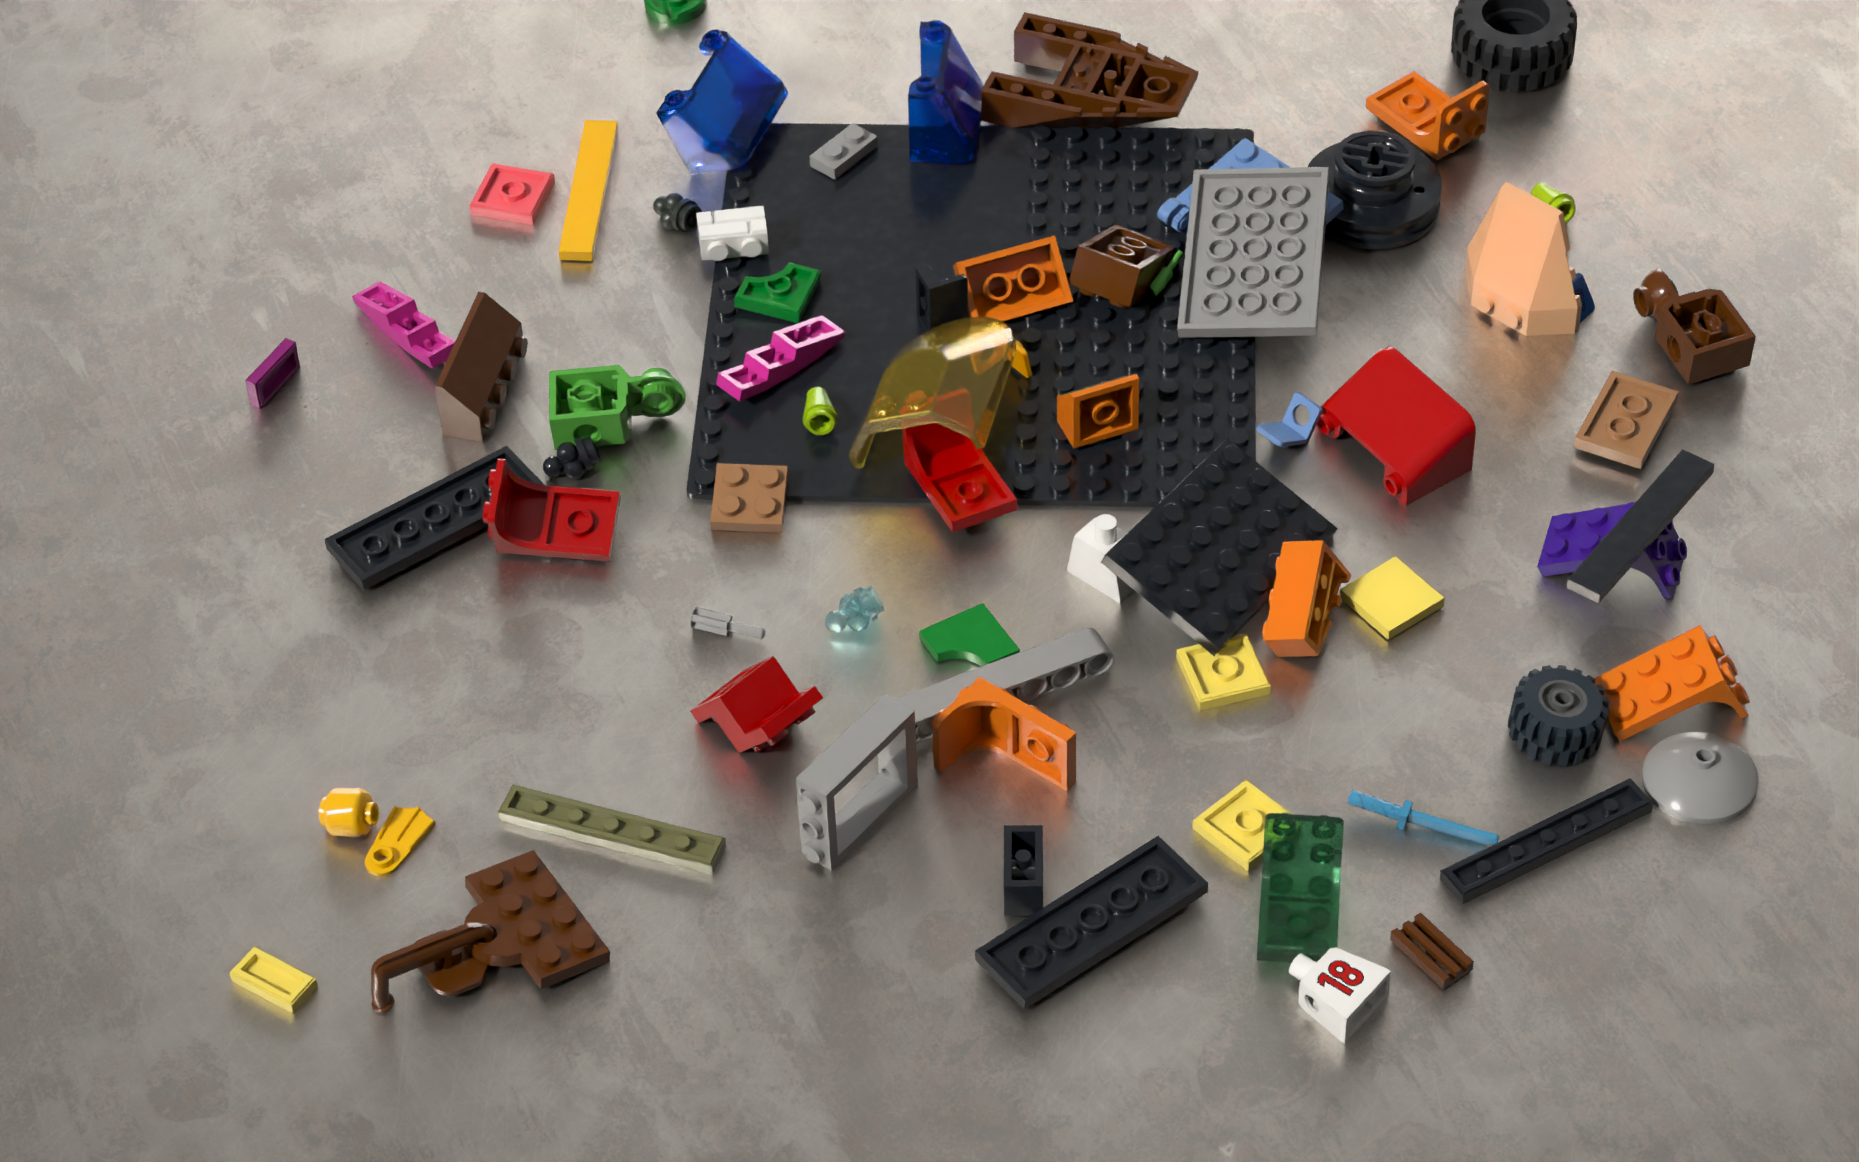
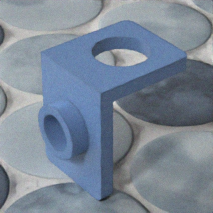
[1256,392,1323,448]

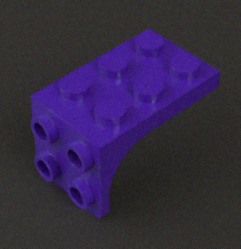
[1537,502,1687,599]

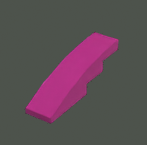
[352,281,455,369]
[716,315,845,402]

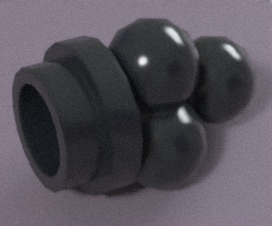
[543,436,601,479]

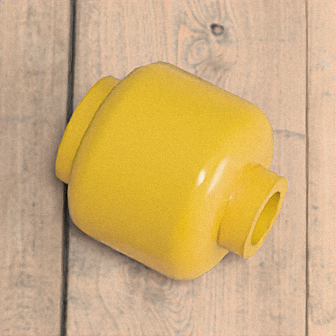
[319,788,379,838]

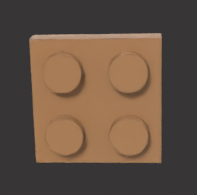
[710,463,789,533]

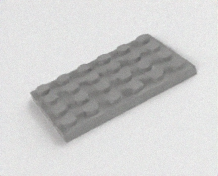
[1177,167,1330,338]

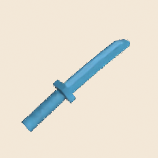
[1347,789,1499,845]

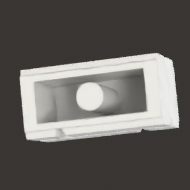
[696,206,769,261]

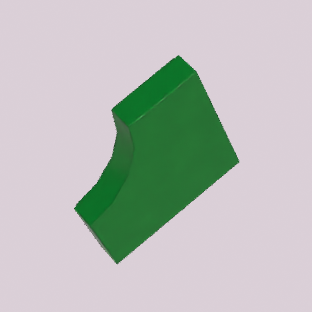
[734,262,821,323]
[919,603,1020,666]

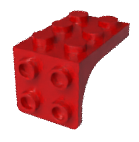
[902,391,1018,533]
[483,459,621,562]

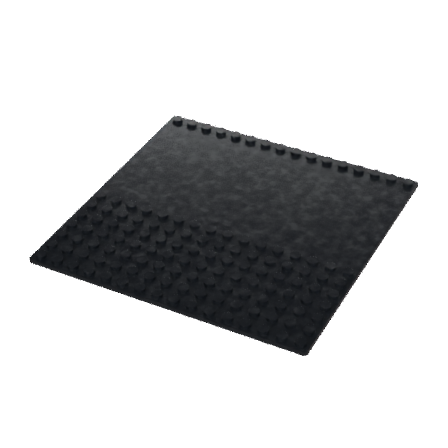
[686,122,1256,507]

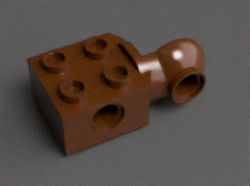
[1633,268,1756,384]

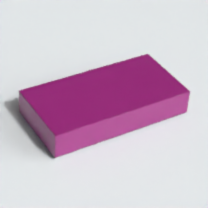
[245,338,300,409]

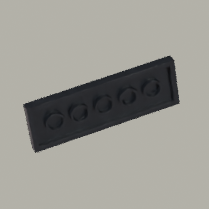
[325,446,544,590]
[975,836,1208,1010]

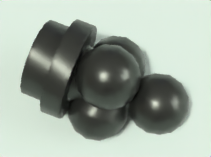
[653,193,702,232]

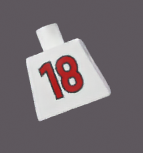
[1289,947,1391,1043]

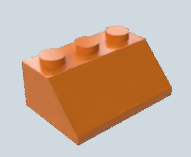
[953,235,1073,329]

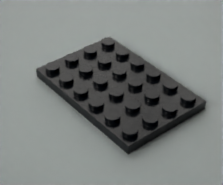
[1101,438,1338,656]

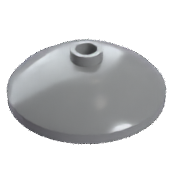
[1642,732,1759,824]

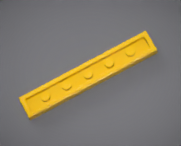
[558,120,618,261]

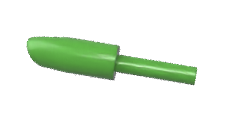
[1150,250,1183,296]

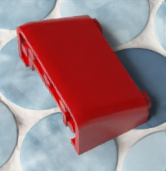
[1317,346,1476,506]

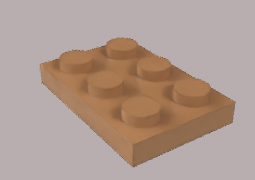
[1574,371,1679,469]

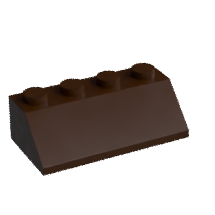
[435,292,528,442]

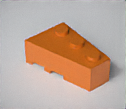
[1262,540,1351,657]

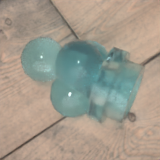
[825,585,884,632]

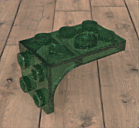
[1257,813,1344,963]

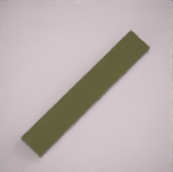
[498,785,726,875]

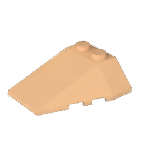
[1465,182,1582,336]

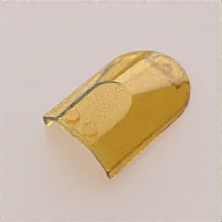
[848,317,1016,469]

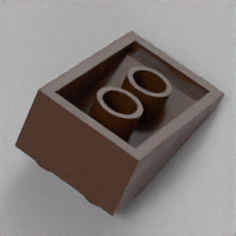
[1068,224,1176,308]

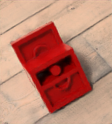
[690,656,823,753]

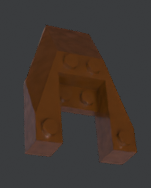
[981,12,1198,128]

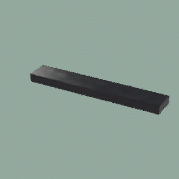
[1567,449,1714,603]
[1440,778,1653,905]

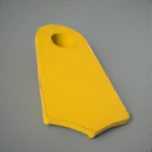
[365,806,435,876]

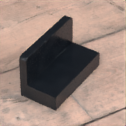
[916,264,968,340]

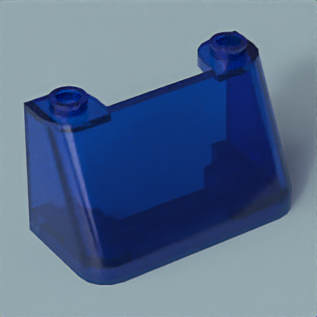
[908,20,984,163]
[656,29,788,175]

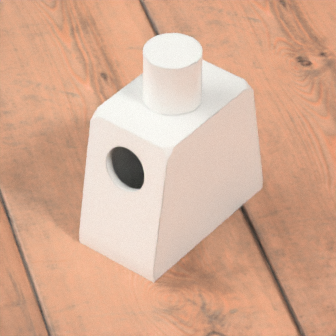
[1067,514,1135,604]

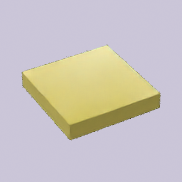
[1340,556,1444,640]
[1176,633,1271,711]
[1192,780,1302,872]

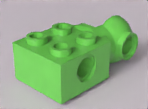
[549,365,686,450]

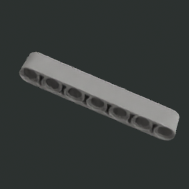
[895,628,1114,745]

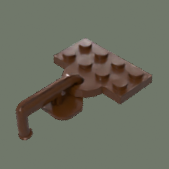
[371,850,610,1013]

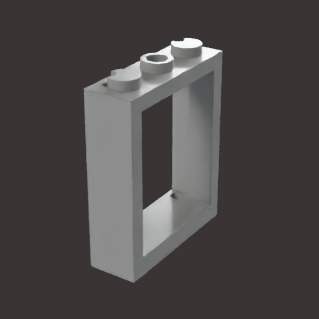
[796,693,918,871]

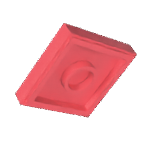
[469,163,555,225]

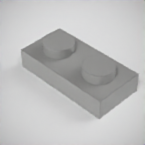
[810,123,878,180]

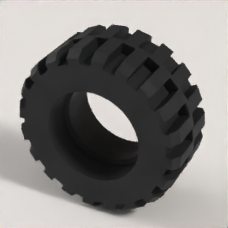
[1451,0,1578,93]

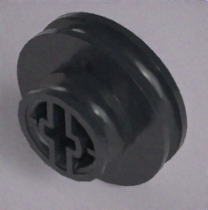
[1308,130,1442,249]

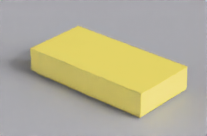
[230,946,318,1014]

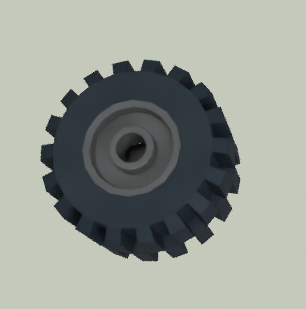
[1508,665,1609,767]

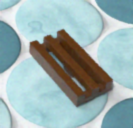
[1390,912,1474,989]

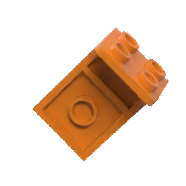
[1366,71,1490,160]
[1594,625,1750,742]
[931,677,1076,791]

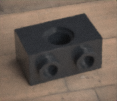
[1004,825,1043,916]

